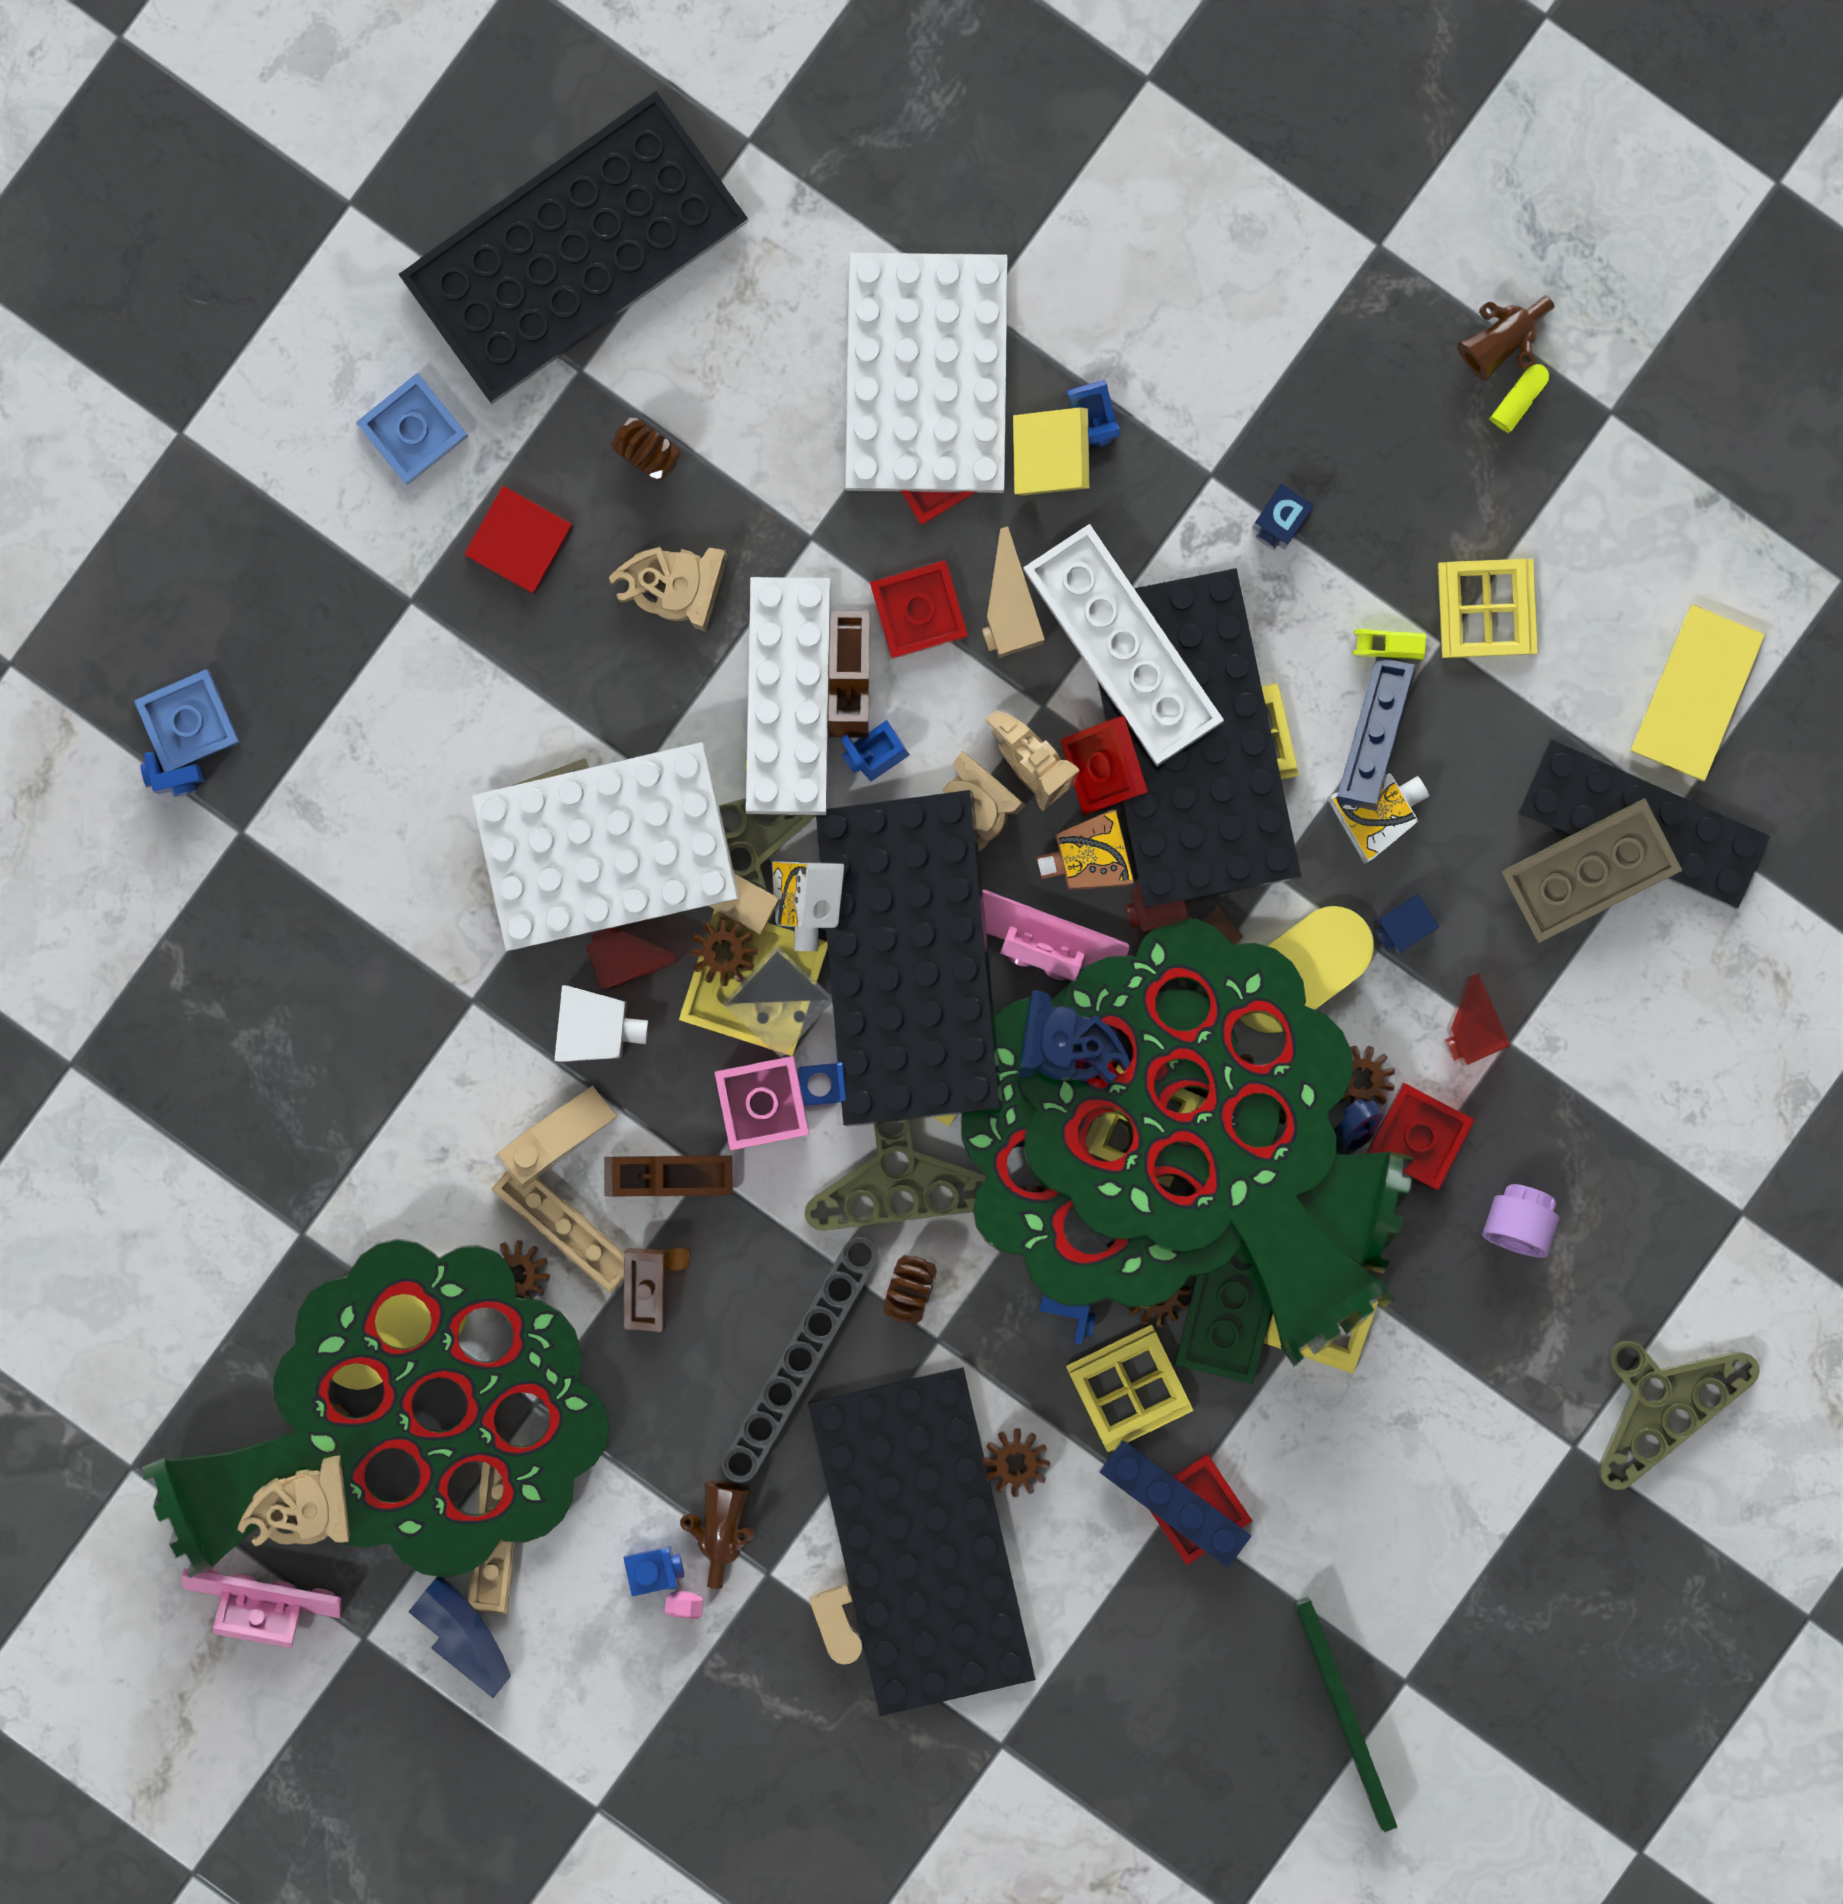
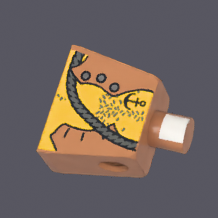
[1036,809,1134,890]

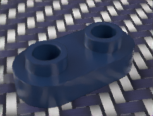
[1334,1099,1384,1155]

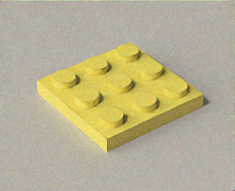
[679,909,828,1056]

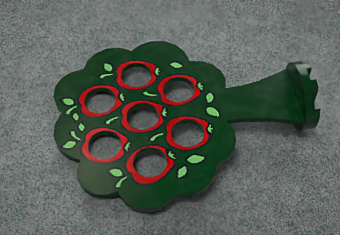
[1018,918,1395,1367]
[961,981,1413,1308]
[142,1238,610,1578]

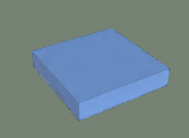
[356,373,468,486]
[134,669,240,772]

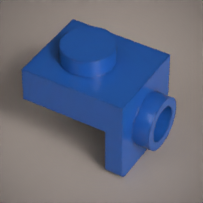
[1066,380,1121,447]
[840,720,910,782]
[140,751,206,797]
[1039,1294,1096,1344]

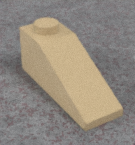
[982,526,1045,658]
[497,1085,617,1190]

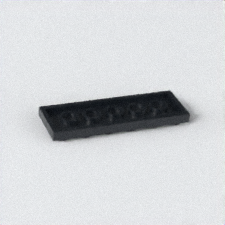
[1518,740,1770,909]

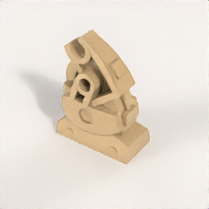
[609,547,728,632]
[985,710,1080,811]
[942,751,1026,852]
[238,1455,350,1546]

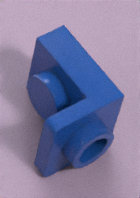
[623,1546,685,1597]

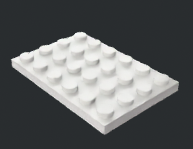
[845,253,1007,493]
[471,742,740,951]

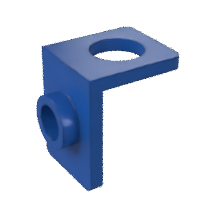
[798,1062,846,1106]

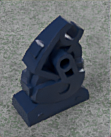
[1018,990,1130,1084]

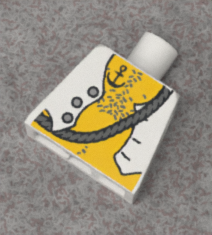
[1327,773,1429,864]
[772,861,844,951]

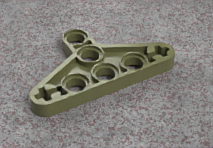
[719,798,816,891]
[805,1120,987,1231]
[1598,1340,1760,1490]

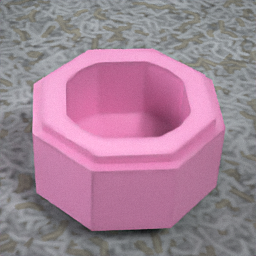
[665,1591,704,1619]

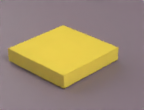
[1013,407,1089,496]

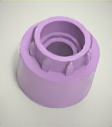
[1482,1184,1560,1258]

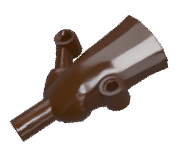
[1457,295,1555,381]
[680,1480,755,1589]

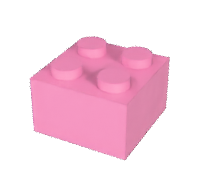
[715,1056,810,1151]

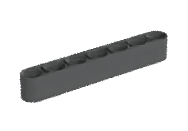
[722,1236,878,1483]

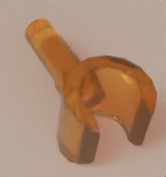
[667,1248,690,1271]

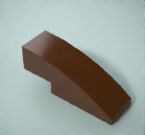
[828,611,870,738]
[604,1155,733,1197]

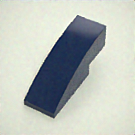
[408,1577,511,1698]

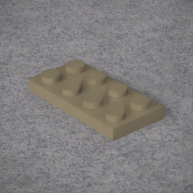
[1502,798,1682,943]

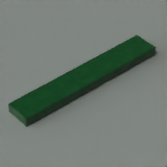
[1294,1596,1398,1832]

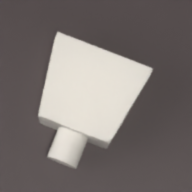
[555,985,649,1062]

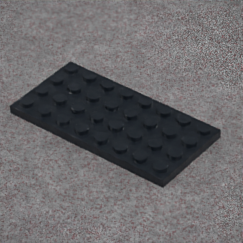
[398,91,749,405]
[1097,568,1301,909]
[816,790,1003,1127]
[808,1367,1036,1716]

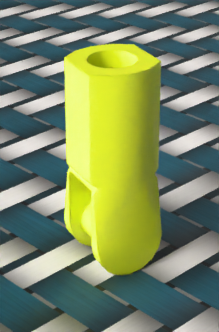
[1489,364,1549,434]
[1352,629,1426,660]

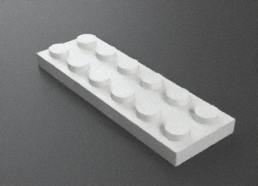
[1023,524,1224,766]
[746,577,830,815]

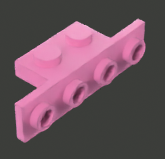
[982,890,1130,981]
[181,1568,342,1648]

